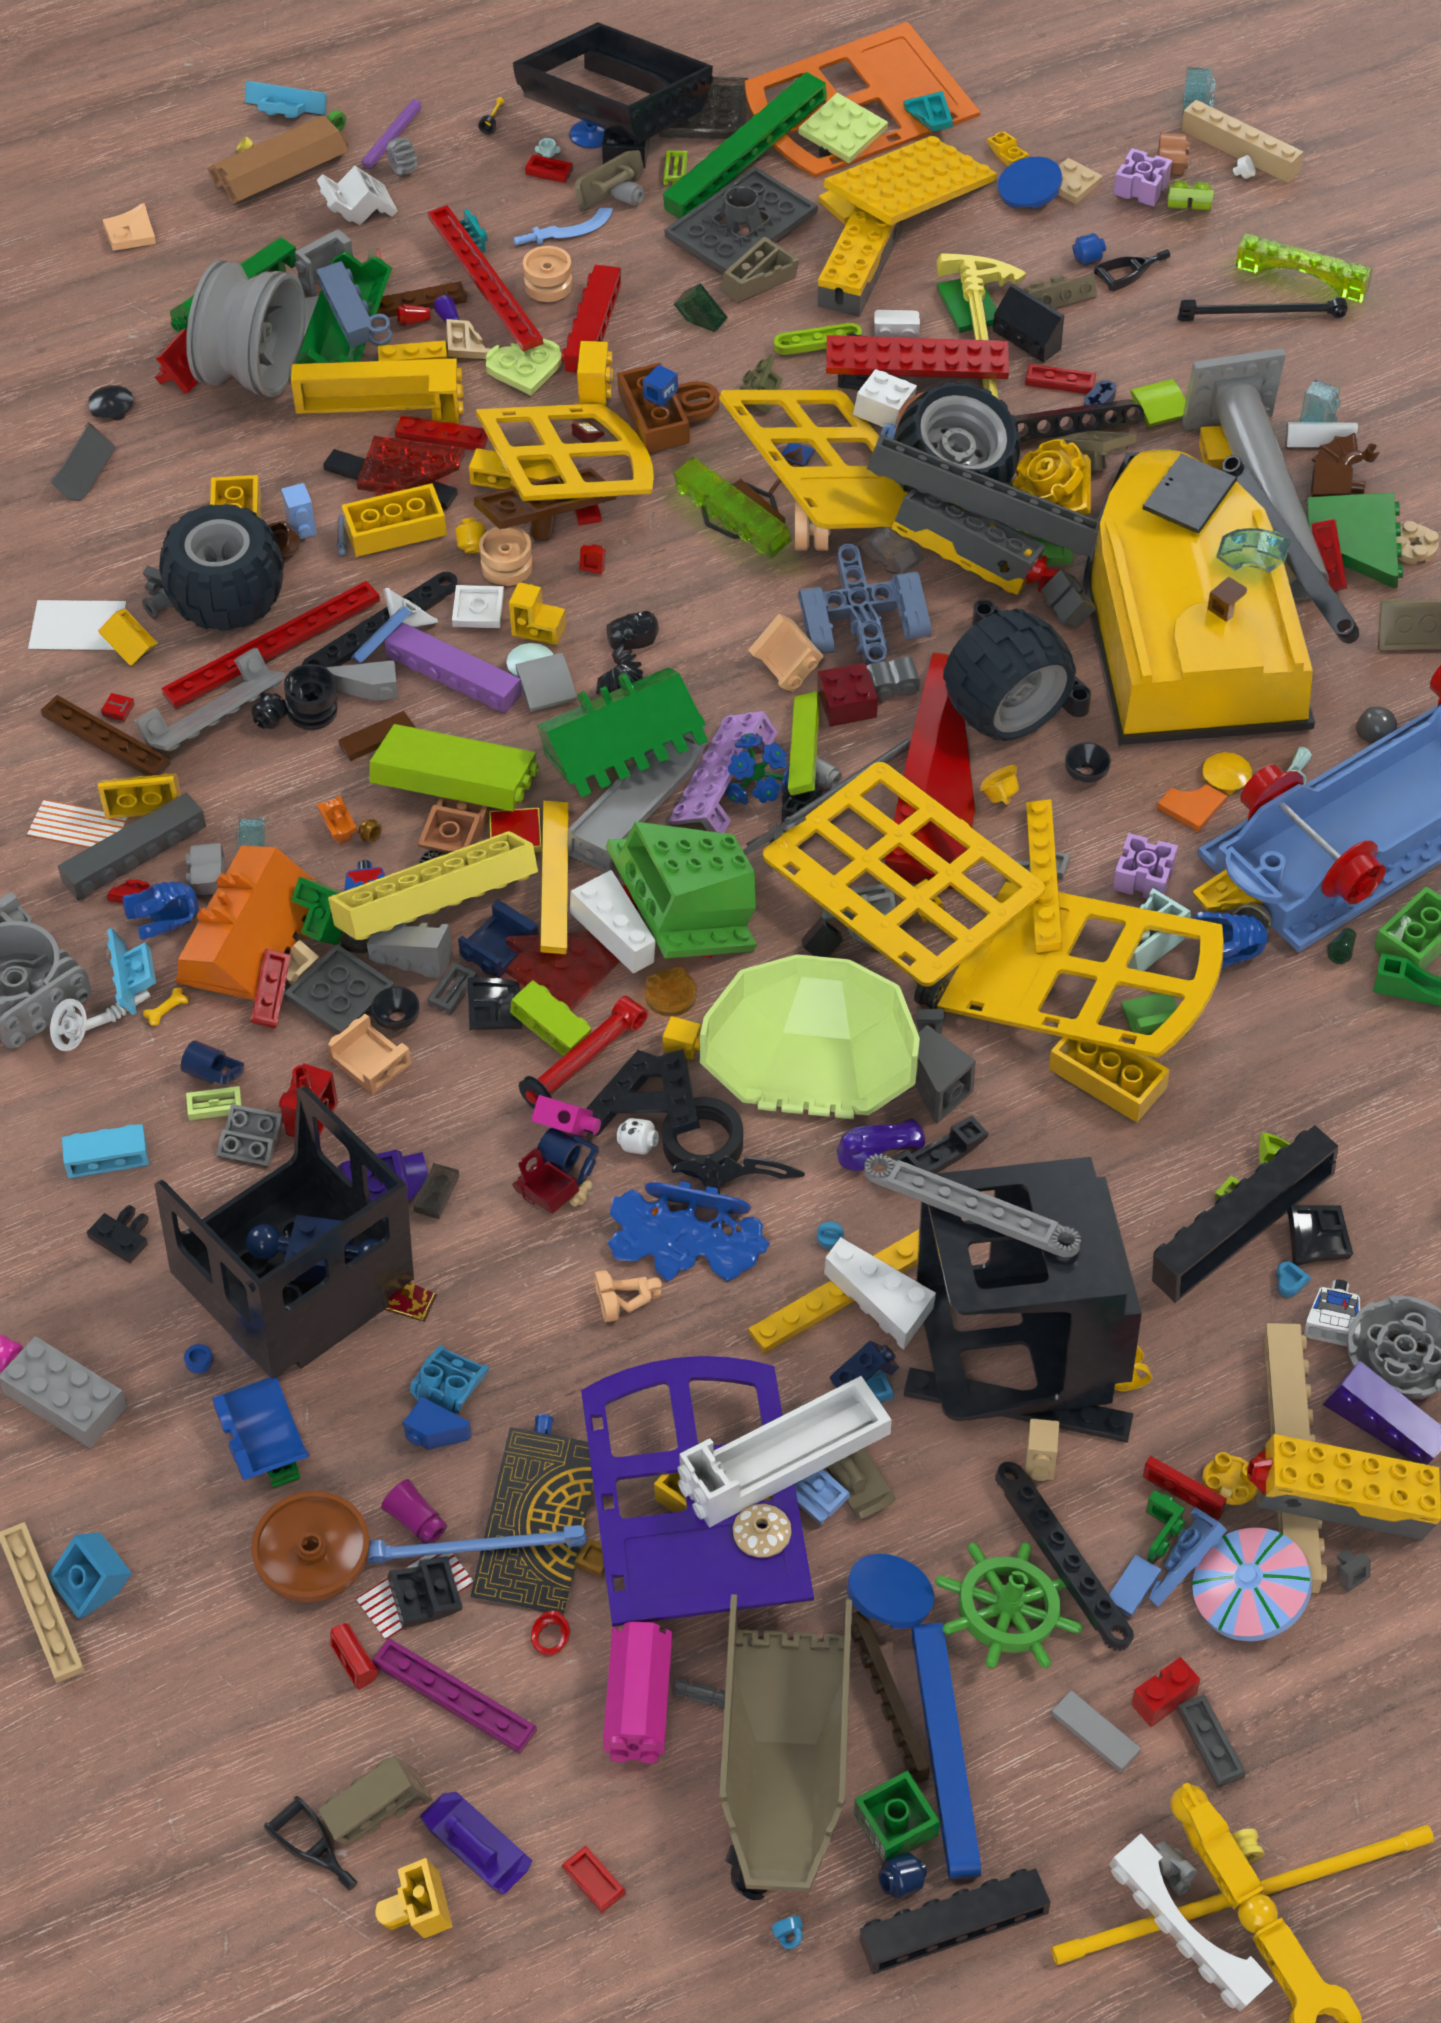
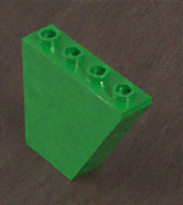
[1308,492,1403,588]

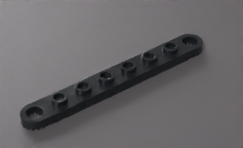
[302,572,458,668]
[995,1462,1134,1651]

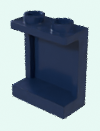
[458,899,539,979]

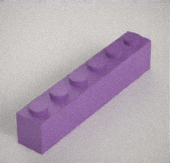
[384,622,522,714]

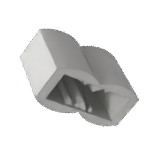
[186,843,225,896]

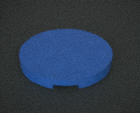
[998,157,1063,209]
[846,1554,934,1629]

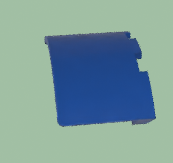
[212,1377,310,1480]

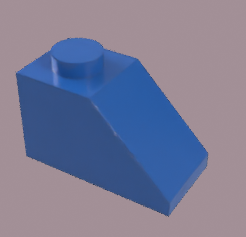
[403,1397,472,1449]

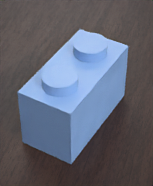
[281,483,317,539]

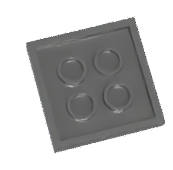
[284,944,395,1035]

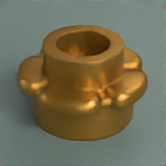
[359,819,382,843]

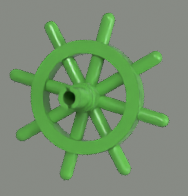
[935,1542,1083,1669]

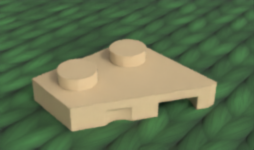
[446,319,490,359]

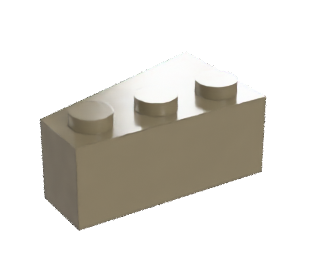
[721,236,799,302]
[318,1756,433,1847]

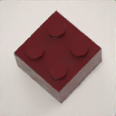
[817,662,878,726]

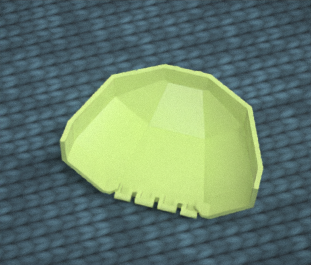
[700,954,920,1119]

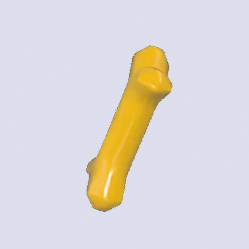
[143,988,189,1026]

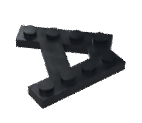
[586,1049,700,1136]

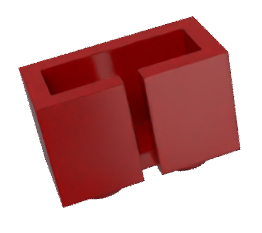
[1131,1657,1200,1727]

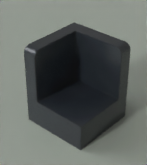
[801,917,843,957]

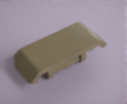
[575,150,644,212]
[826,1448,896,1519]

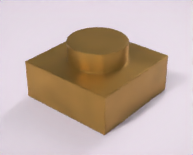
[575,1538,605,1578]

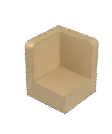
[286,940,319,986]

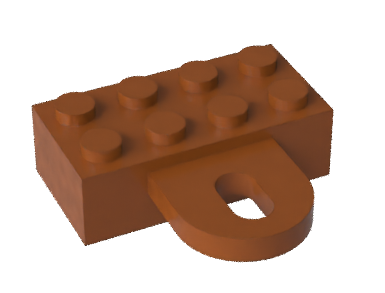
[617,362,720,453]

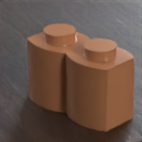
[1158,132,1190,175]

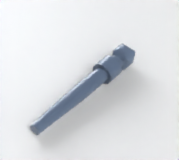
[337,514,347,556]

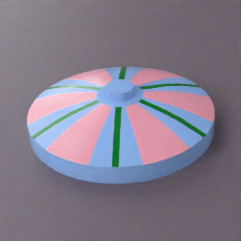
[1192,1527,1312,1641]

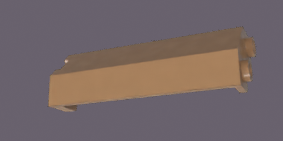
[207,115,348,205]

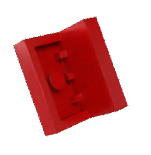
[154,329,198,394]

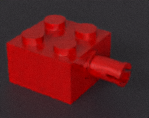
[279,1063,338,1138]

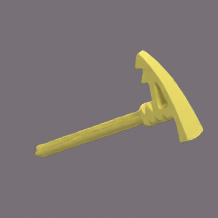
[936,254,1026,399]

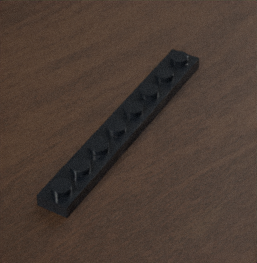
[904,1367,1134,1443]

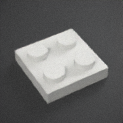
[452,585,504,628]

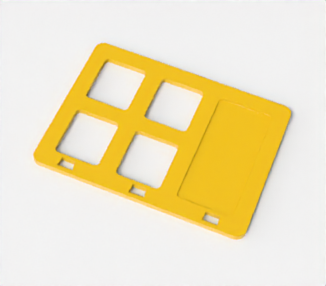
[719,390,908,529]

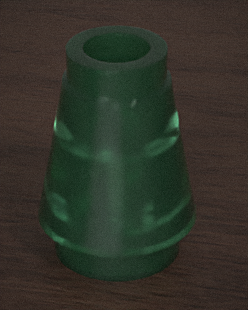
[1327,928,1357,964]

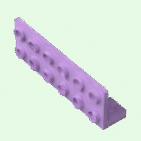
[668,711,778,833]

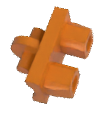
[317,796,357,844]

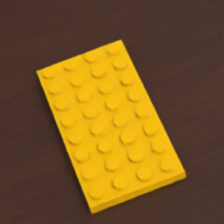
[823,136,997,225]

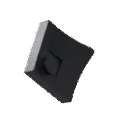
[467,977,522,1030]
[1287,1205,1353,1266]

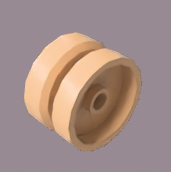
[523,246,573,302]
[795,499,831,551]
[479,526,533,586]

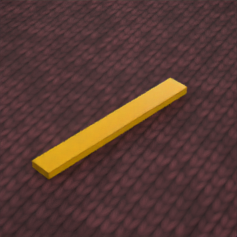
[540,800,568,954]

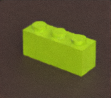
[510,980,592,1057]

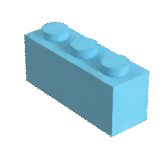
[62,1124,149,1179]

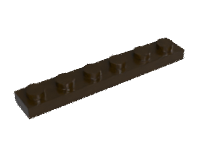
[851,1611,930,1784]

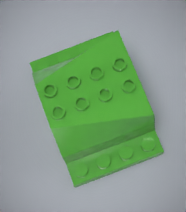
[605,821,757,959]

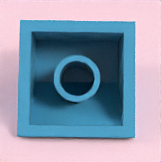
[47,1532,132,1619]

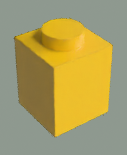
[662,1016,701,1060]

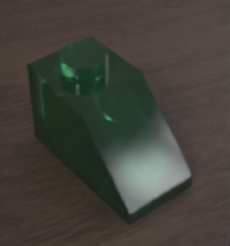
[674,283,728,332]

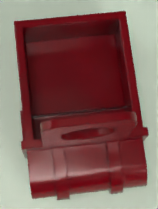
[512,1148,579,1214]

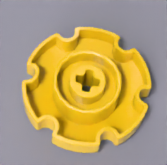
[1012,439,1086,503]

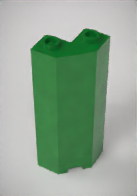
[170,237,297,333]
[295,251,392,364]

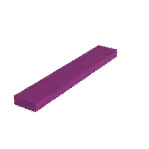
[372,1638,537,1754]

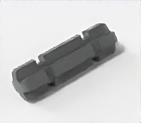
[673,1678,725,1709]

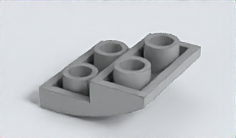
[515,653,577,712]
[217,1104,283,1166]

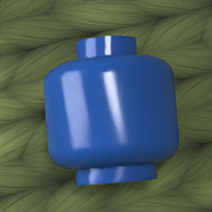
[1072,233,1106,265]

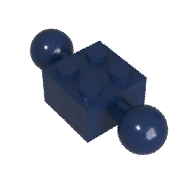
[246,1215,381,1284]

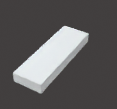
[1286,422,1358,447]

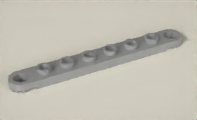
[864,1154,1081,1257]

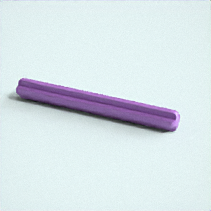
[361,99,422,169]

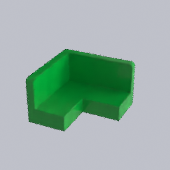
[291,877,343,945]

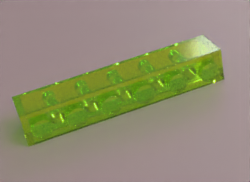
[673,456,792,559]

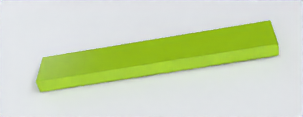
[788,691,820,795]

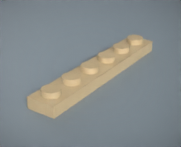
[0,1522,85,1683]

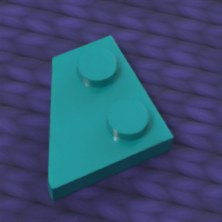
[903,91,953,132]

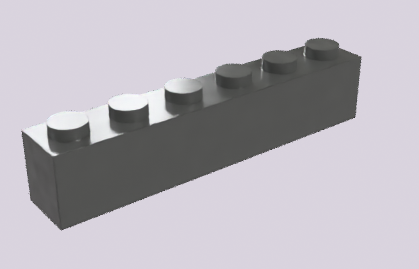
[58,792,206,900]

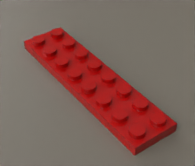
[826,335,1009,379]

